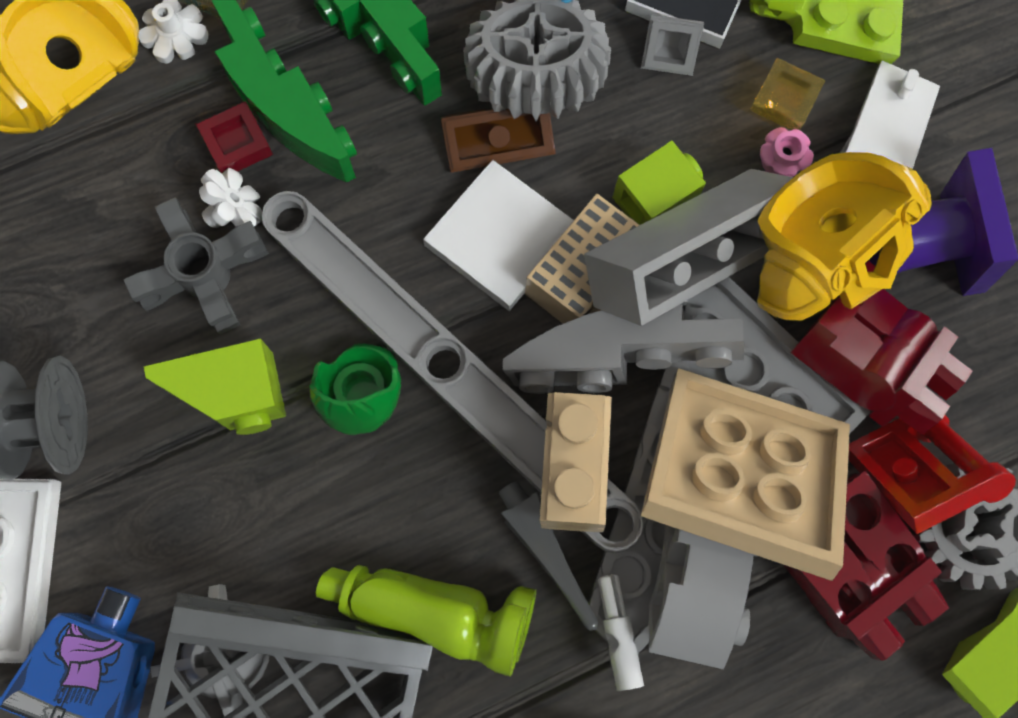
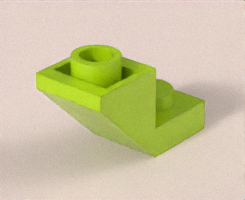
[942,587,1018,718]

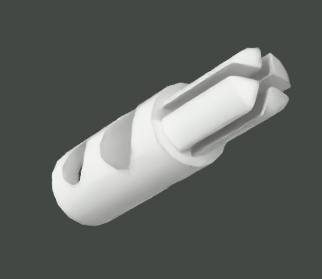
[598,574,644,691]

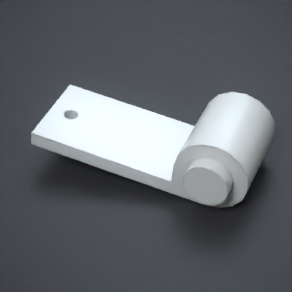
[840,60,940,169]

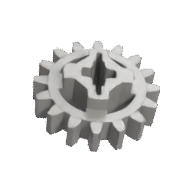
[912,463,1018,590]

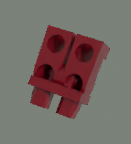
[790,261,973,435]
[782,471,949,661]

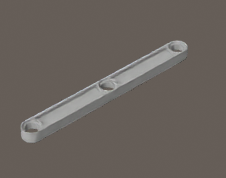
[262,191,643,553]

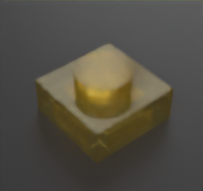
[750,58,826,130]

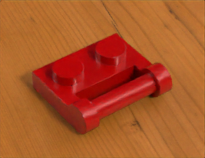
[848,415,1016,534]

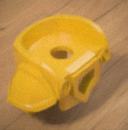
[0,0,140,134]
[757,152,932,321]

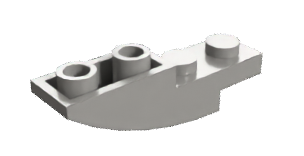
[503,304,744,394]

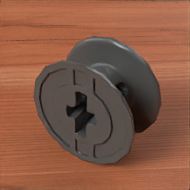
[0,355,88,481]

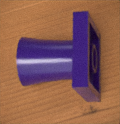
[868,148,1018,296]

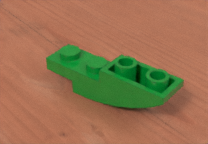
[211,0,357,183]
[313,0,442,106]

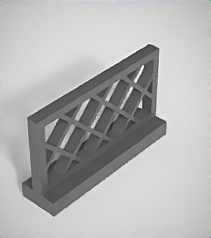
[148,592,433,718]

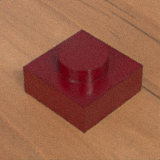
[196,101,273,173]

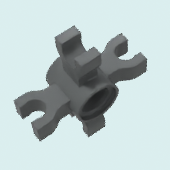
[123,197,269,335]

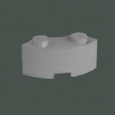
[649,525,757,670]

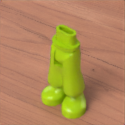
[316,565,536,677]

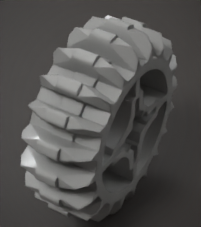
[463,0,611,121]

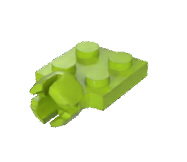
[749,0,903,64]

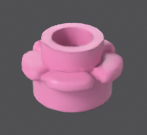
[760,127,814,177]

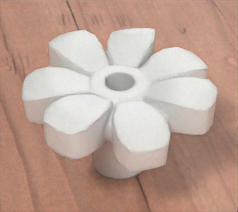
[139,0,208,64]
[199,168,262,228]

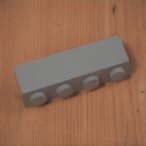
[584,169,793,326]

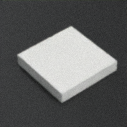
[423,160,574,311]

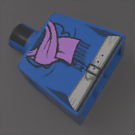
[0,586,155,718]

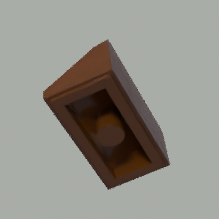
[440,107,556,173]

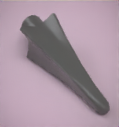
[499,481,598,631]

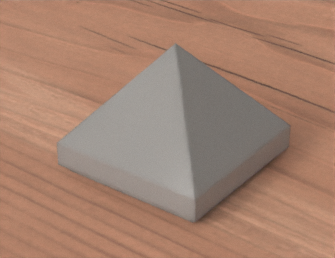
[641,14,704,76]

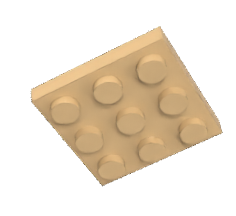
[641,368,850,581]

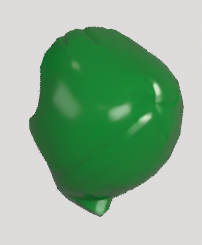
[309,343,401,435]

